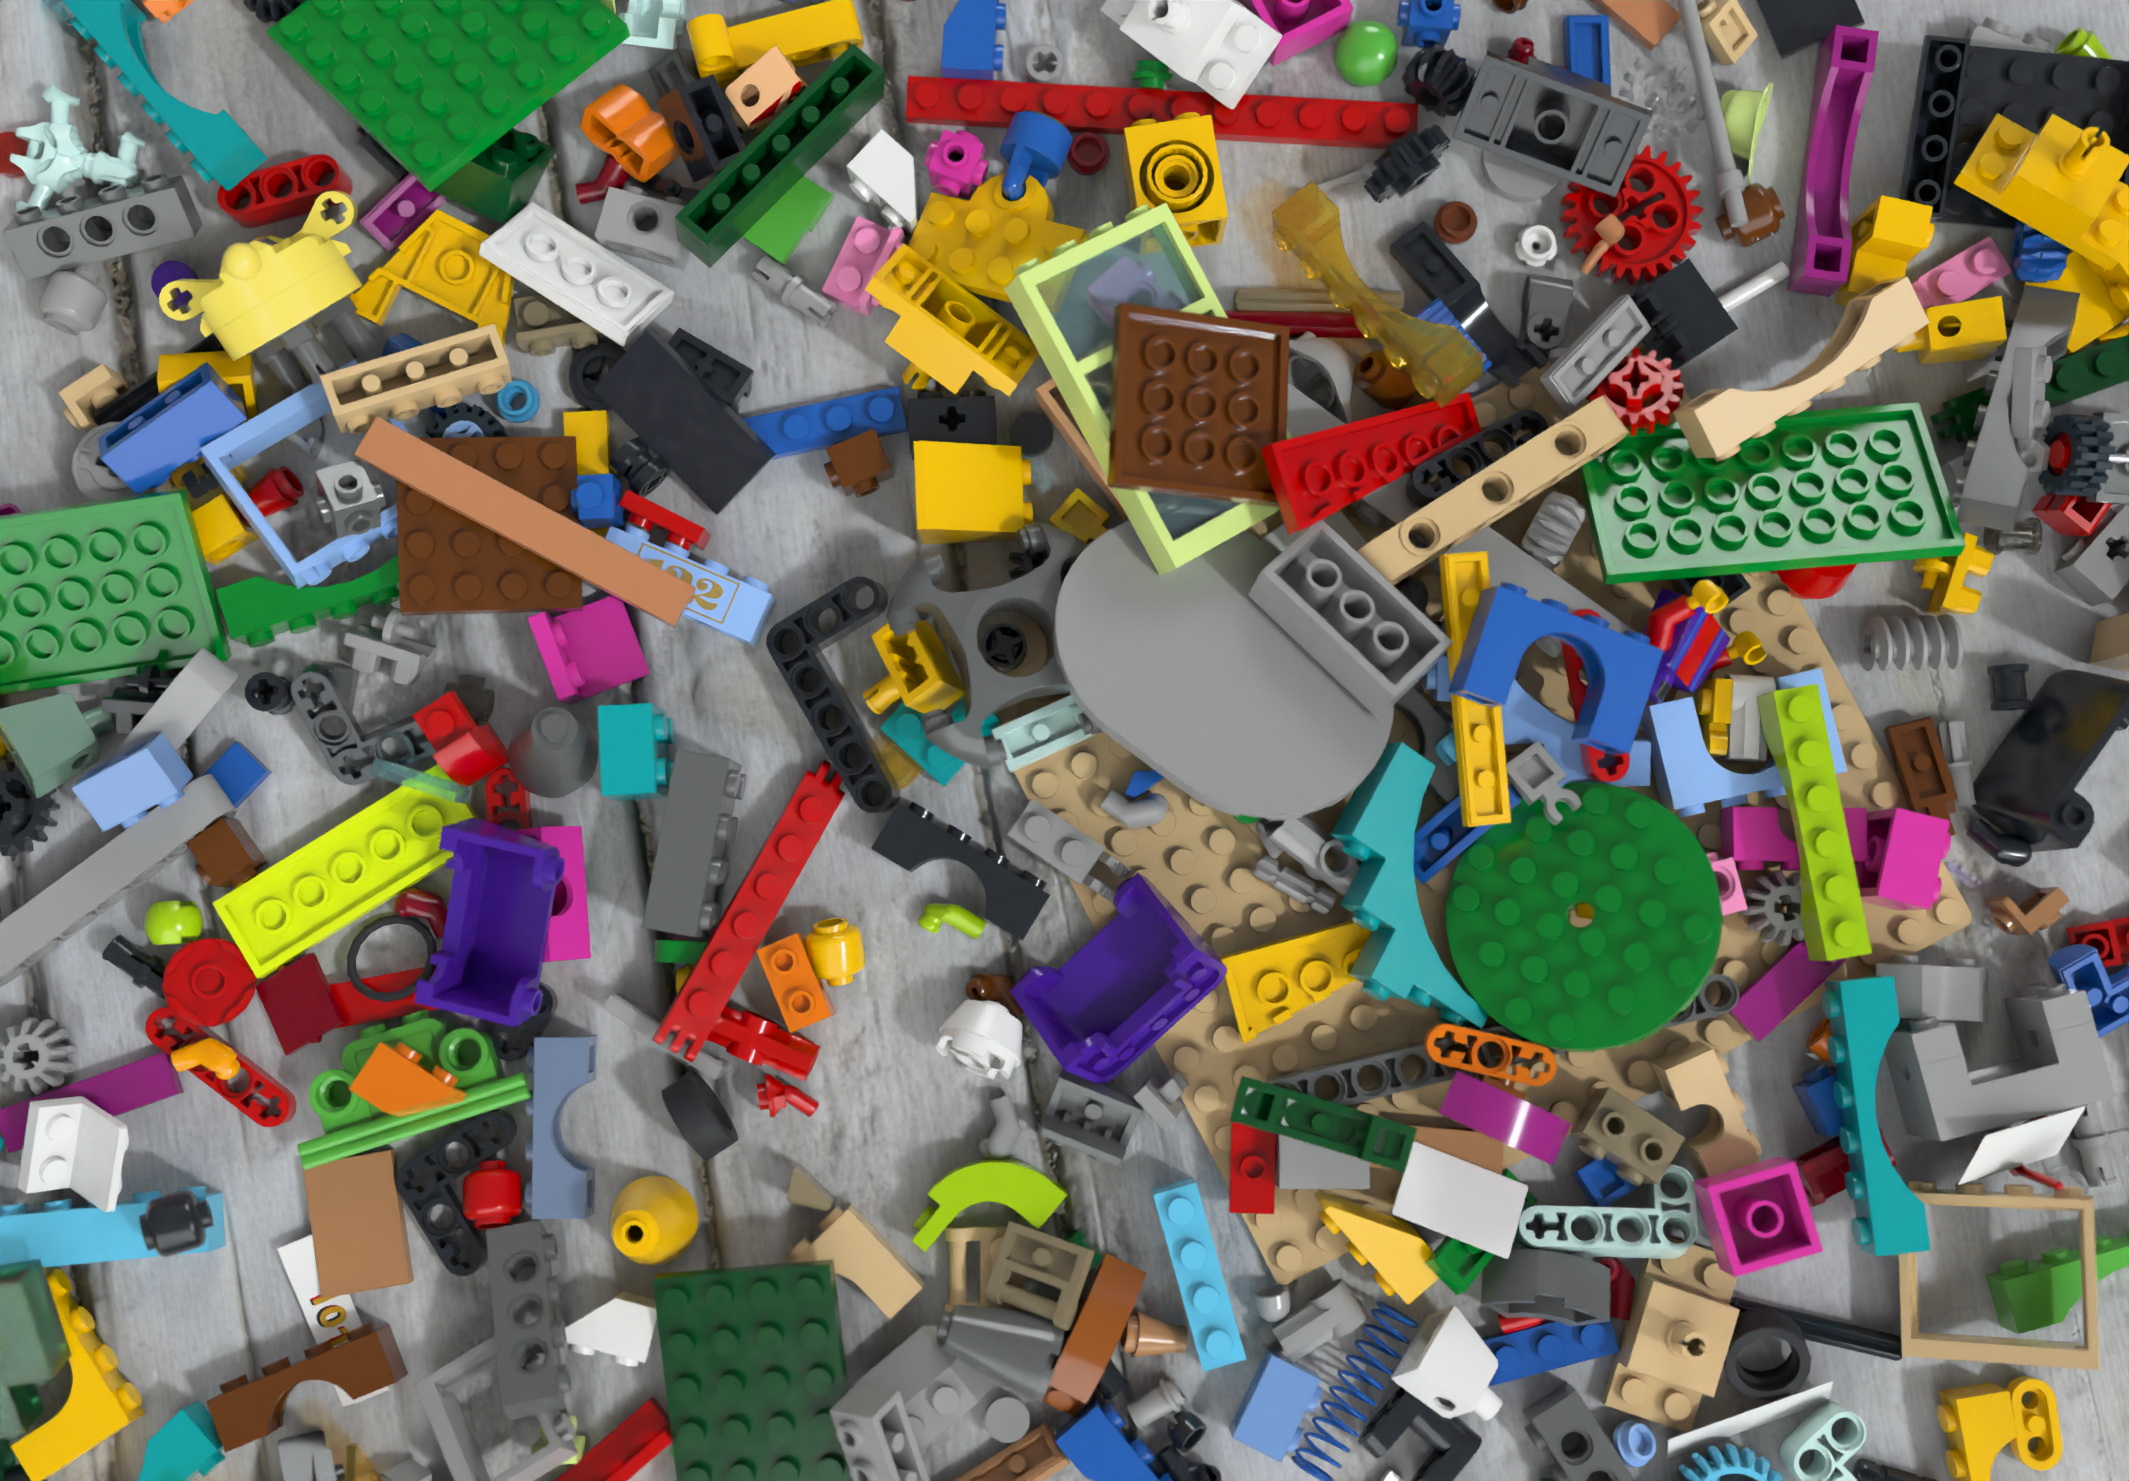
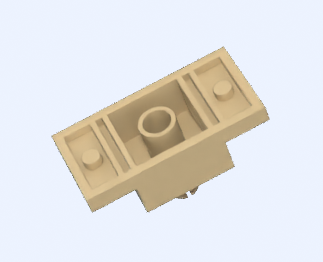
[1601,1235,1740,1433]

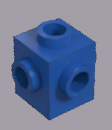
[1397,0,1461,48]

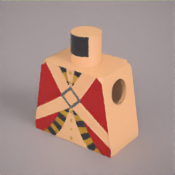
[724,45,808,135]

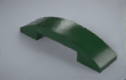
[1228,1075,1417,1173]

